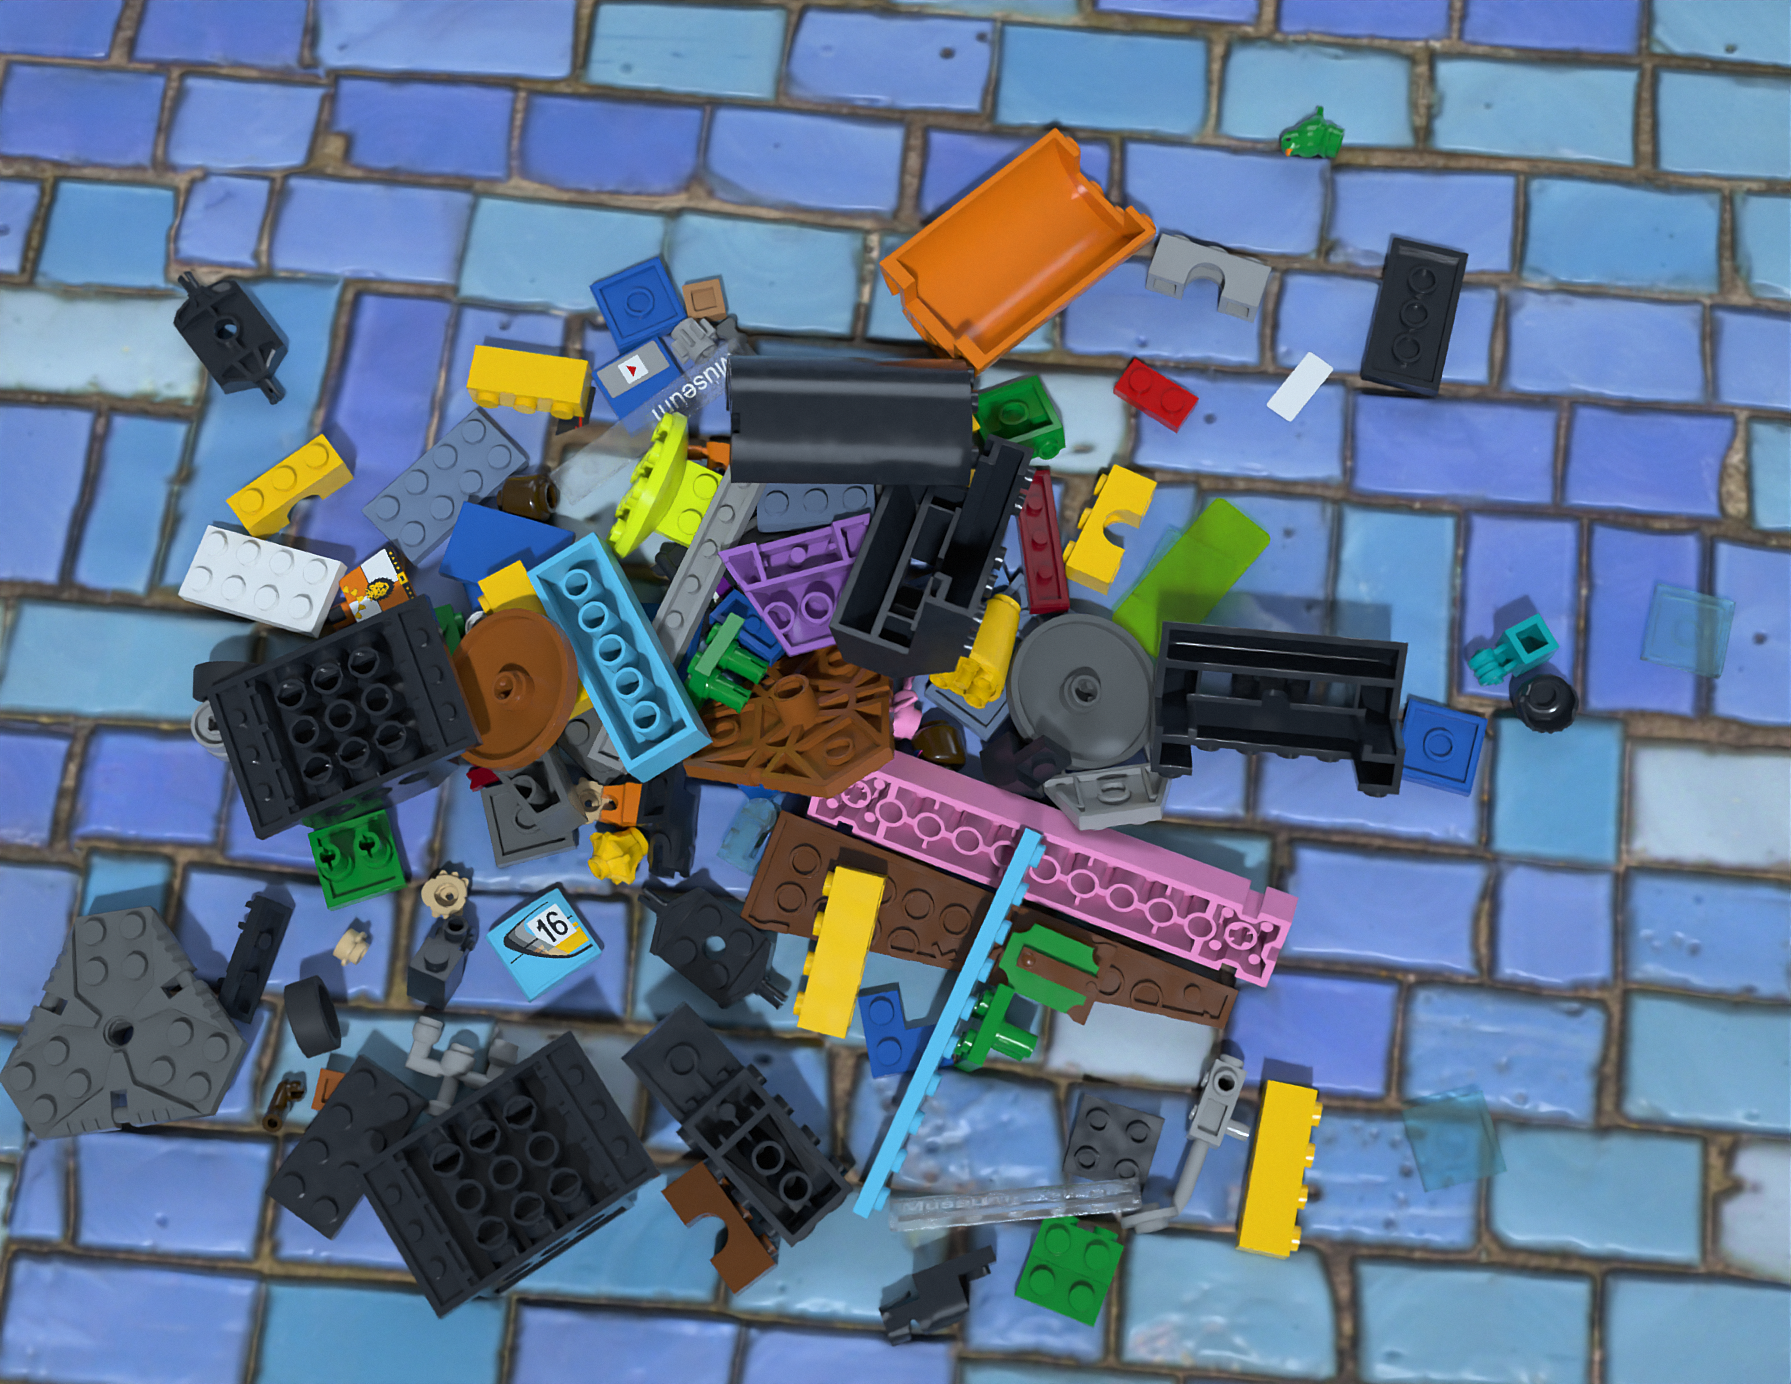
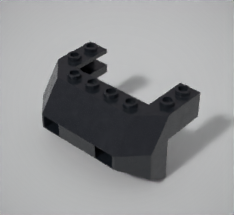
[828,433,1036,679]
[1149,621,1408,798]

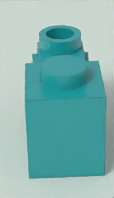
[1467,613,1560,687]

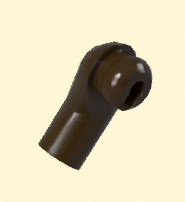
[262,1078,305,1133]

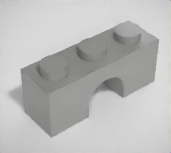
[1145,233,1272,323]

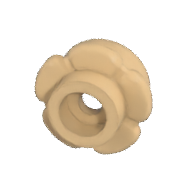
[333,928,370,967]

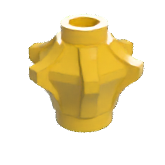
[588,827,649,885]

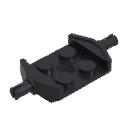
[173,271,288,405]
[637,886,789,1010]

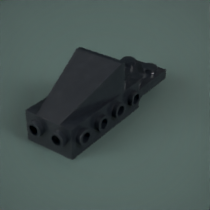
[621,1001,854,1248]

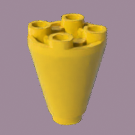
[929,594,1021,709]

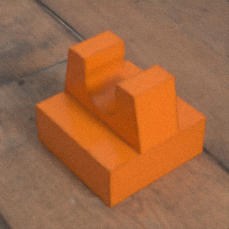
[598,782,642,830]

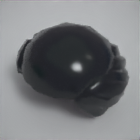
[1513,673,1579,734]

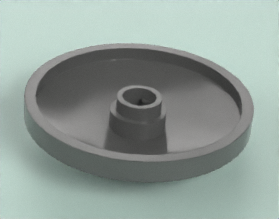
[1006,614,1155,772]

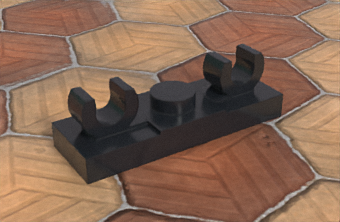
[216,895,293,1024]

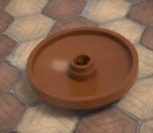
[452,608,578,771]

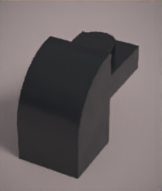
[979,731,1072,801]

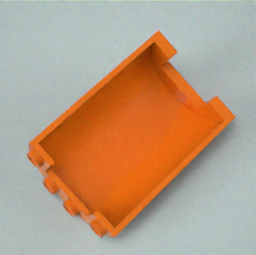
[879,128,1156,378]

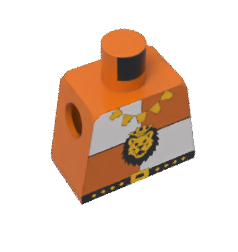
[328,545,417,631]

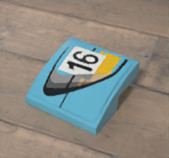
[485,888,602,1003]

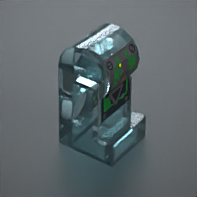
[716,798,782,876]

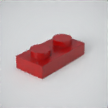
[1113,359,1199,433]

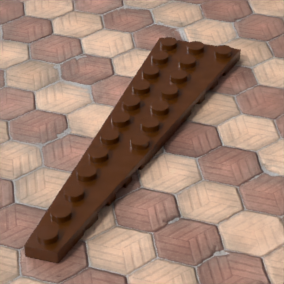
[740,810,1239,1029]

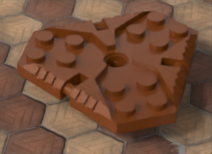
[683,645,894,799]

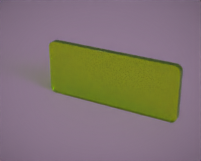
[1112,498,1271,659]

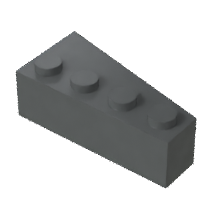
[492,743,589,841]

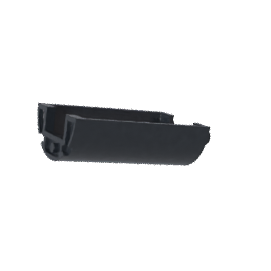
[725,355,979,486]

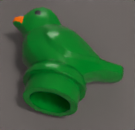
[1280,107,1345,158]

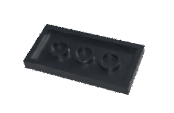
[1361,237,1469,397]
[265,1054,430,1241]

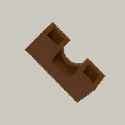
[661,1161,778,1297]

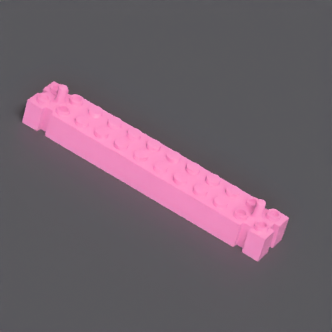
[806,750,1298,988]

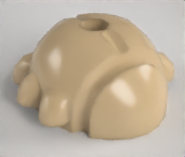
[573,777,613,825]
[422,870,469,919]

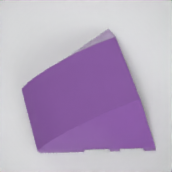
[717,513,870,657]

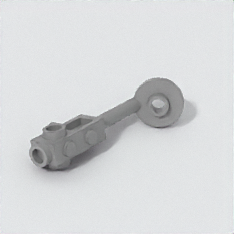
[1120,1055,1251,1234]

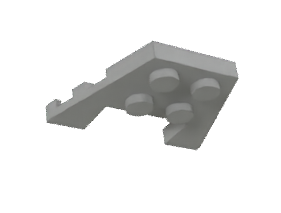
[1042,740,1173,831]

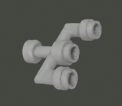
[404,1016,519,1117]

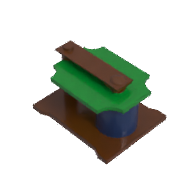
[988,906,1117,1026]

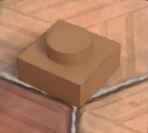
[682,278,727,323]

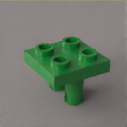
[683,612,770,714]
[308,809,408,912]
[954,983,1038,1072]

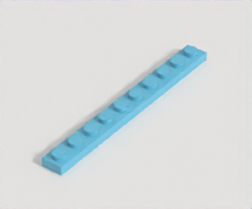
[852,828,1047,1219]

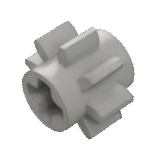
[670,318,718,365]

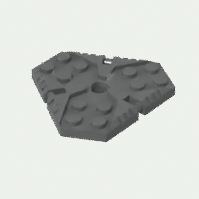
[0,906,249,1141]

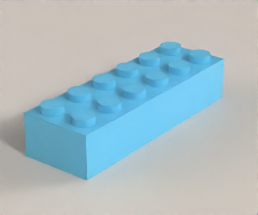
[526,532,713,783]

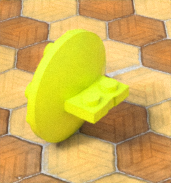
[605,412,723,559]

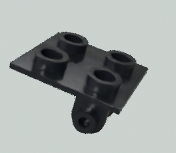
[1062,1094,1165,1196]

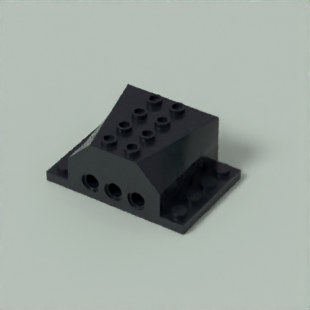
[205,593,483,840]
[351,1030,661,1320]

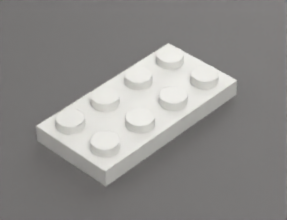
[178,525,348,638]

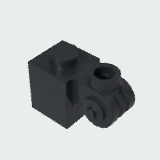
[406,915,476,1010]

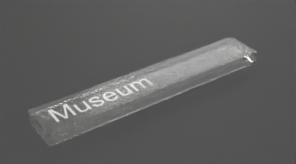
[548,337,746,506]
[888,1177,1142,1232]

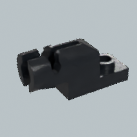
[636,760,699,879]
[878,1245,997,1347]

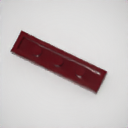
[1015,469,1070,614]

